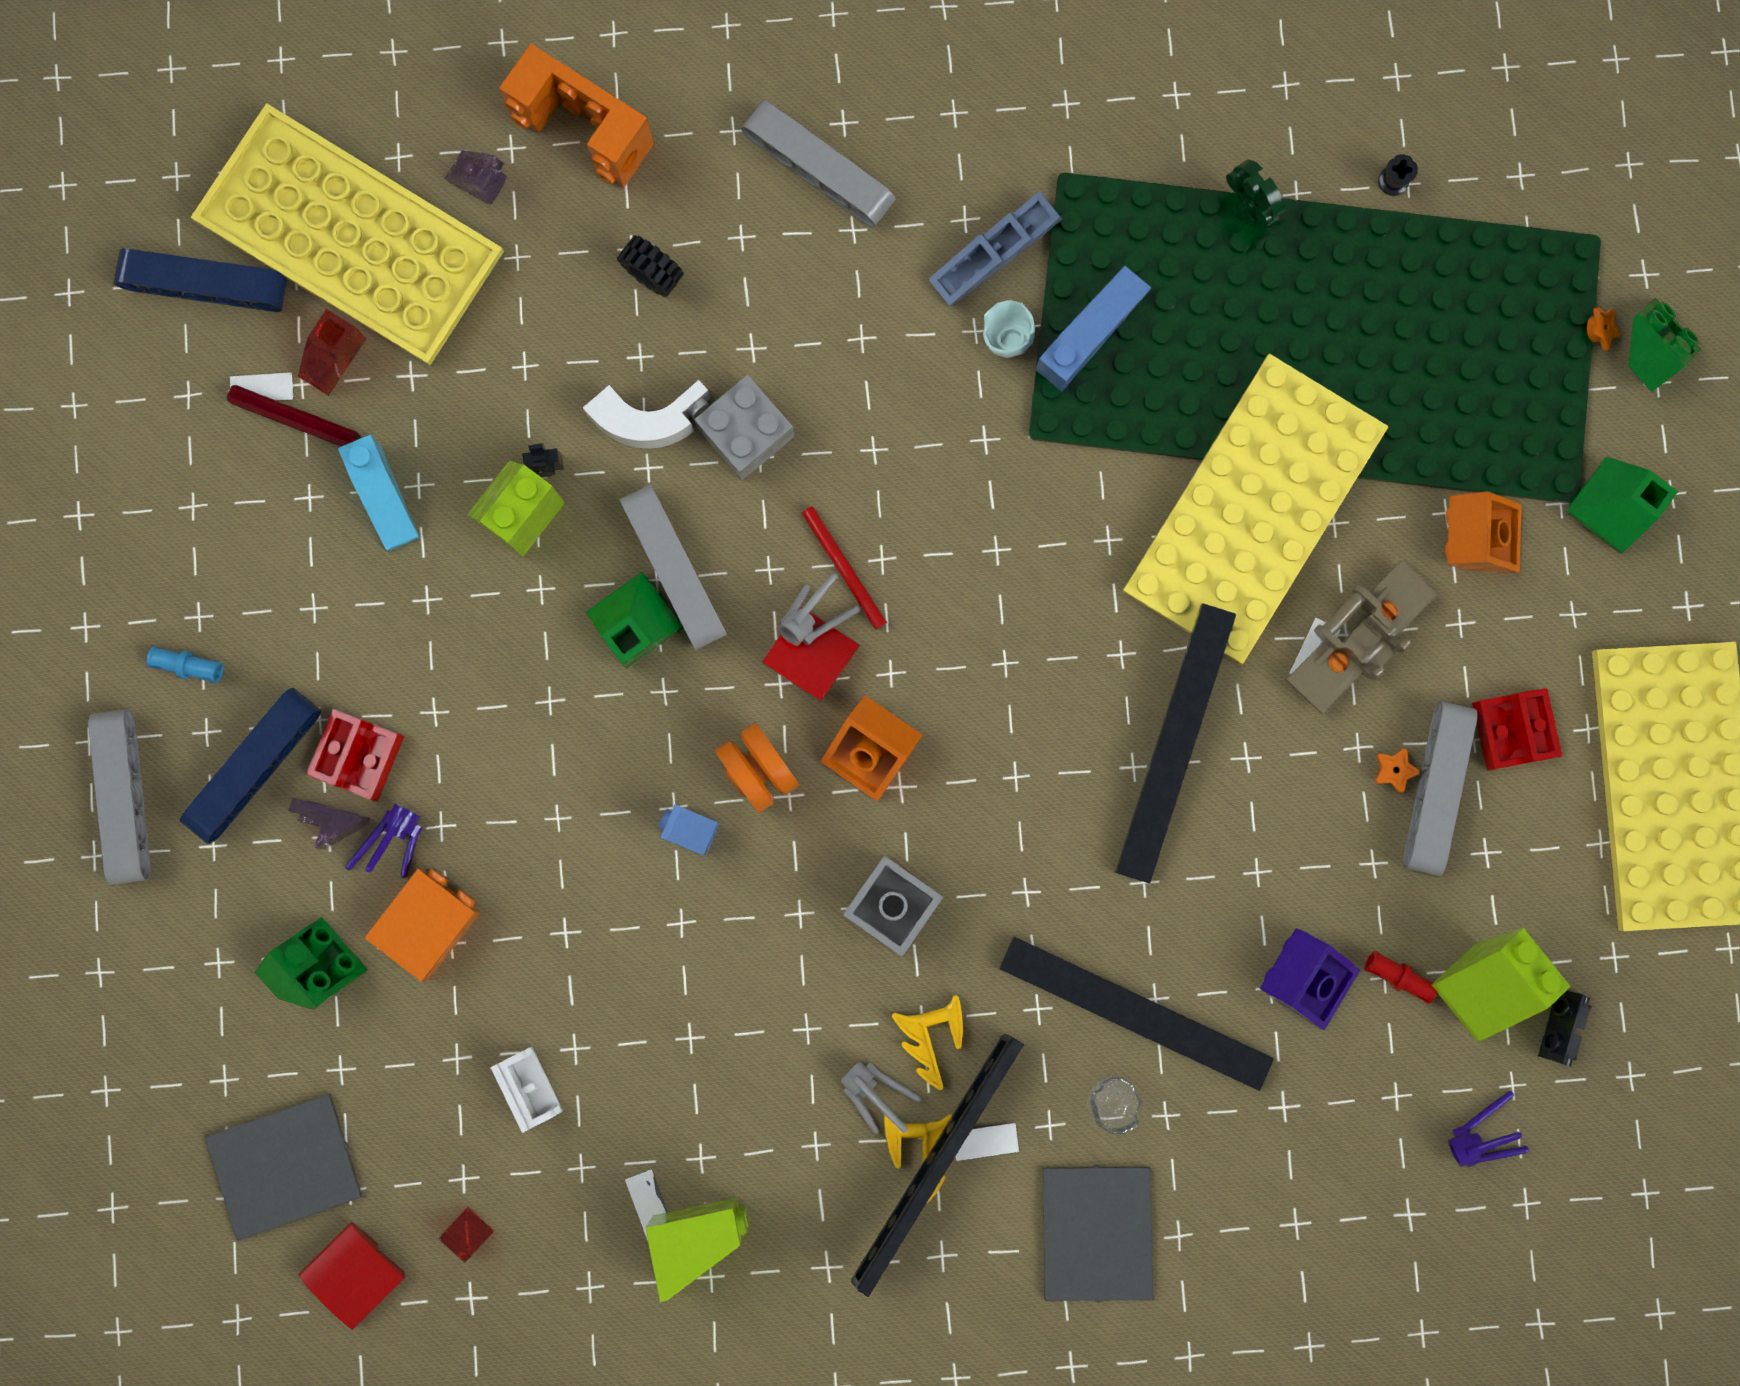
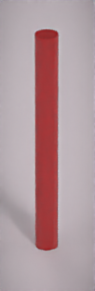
[801,506,887,630]

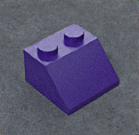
[1259,928,1360,1030]

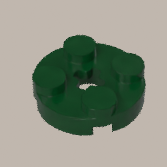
[1226,159,1285,228]

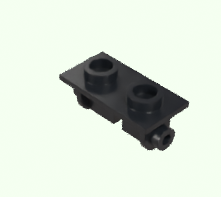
[1538,991,1592,1067]

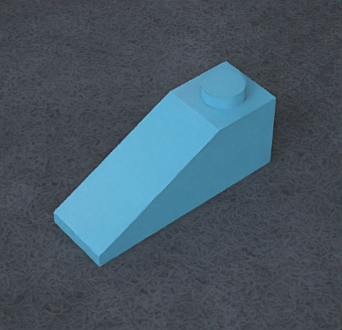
[338,434,420,551]

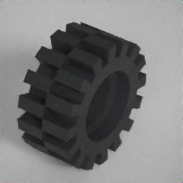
[617,235,684,297]

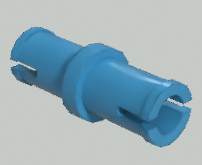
[146,646,224,684]

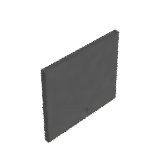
[205,1094,363,1241]
[1042,1165,1153,1303]

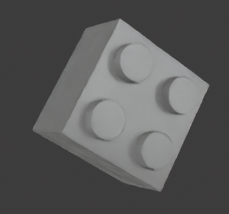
[694,375,795,480]
[843,856,943,956]

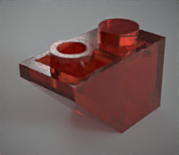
[298,309,366,396]

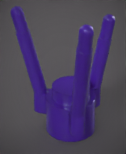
[345,804,423,878]
[1448,1091,1529,1167]

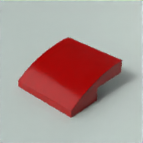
[762,607,860,702]
[1472,688,1563,771]
[306,709,404,802]
[299,1221,405,1330]

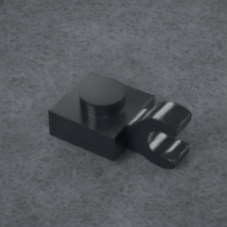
[522,443,564,478]

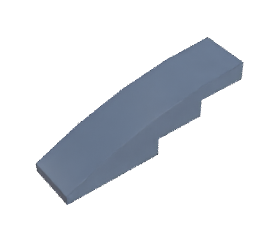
[928,191,1062,306]

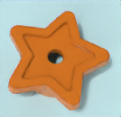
[1587,307,1621,351]
[1375,748,1420,794]

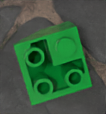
[1628,297,1701,392]
[1565,457,1678,554]
[585,571,683,669]
[255,917,368,1010]

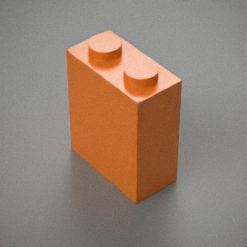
[365,868,481,982]

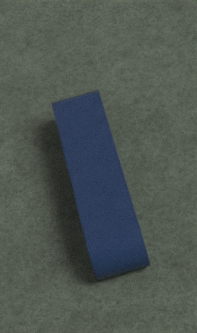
[113,248,287,312]
[180,688,321,844]

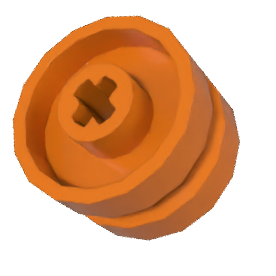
[714,722,800,814]

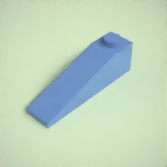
[1036,266,1151,392]

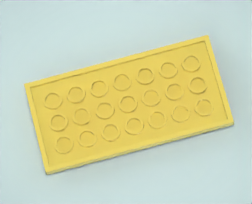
[190,103,504,366]
[1122,354,1389,665]
[1592,642,1740,931]

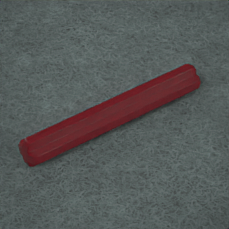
[227,385,361,447]

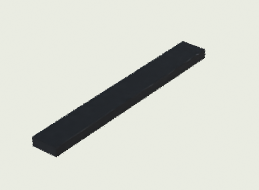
[1115,603,1236,884]
[999,936,1274,1091]
[851,1033,1024,1297]

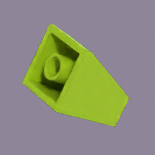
[467,460,565,557]
[1432,928,1571,1042]
[645,1197,749,1302]

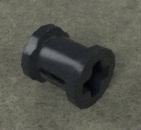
[1378,154,1418,196]

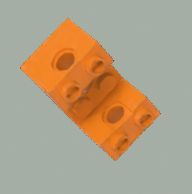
[499,43,654,188]

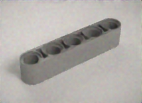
[741,100,896,227]
[619,484,727,650]
[1403,701,1477,877]
[88,709,151,886]

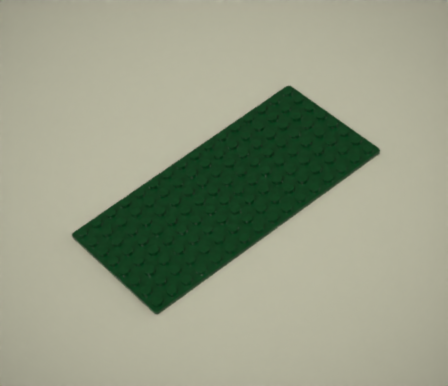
[1029,173,1601,504]

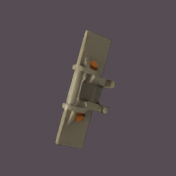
[1286,561,1437,714]

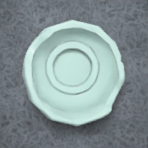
[983,300,1035,358]

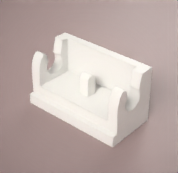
[490,1047,563,1133]

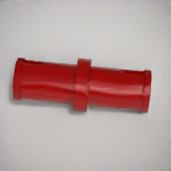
[1364,950,1437,1004]

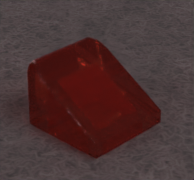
[439,1207,494,1263]

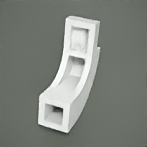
[583,380,711,449]

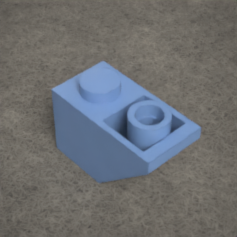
[658,804,720,856]

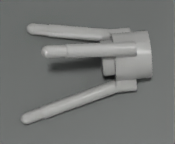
[778,573,861,646]
[840,1061,922,1134]

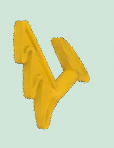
[892,994,963,1090]
[884,1114,952,1203]

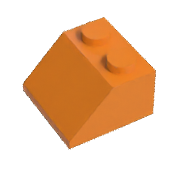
[1445,492,1522,573]
[820,695,923,802]

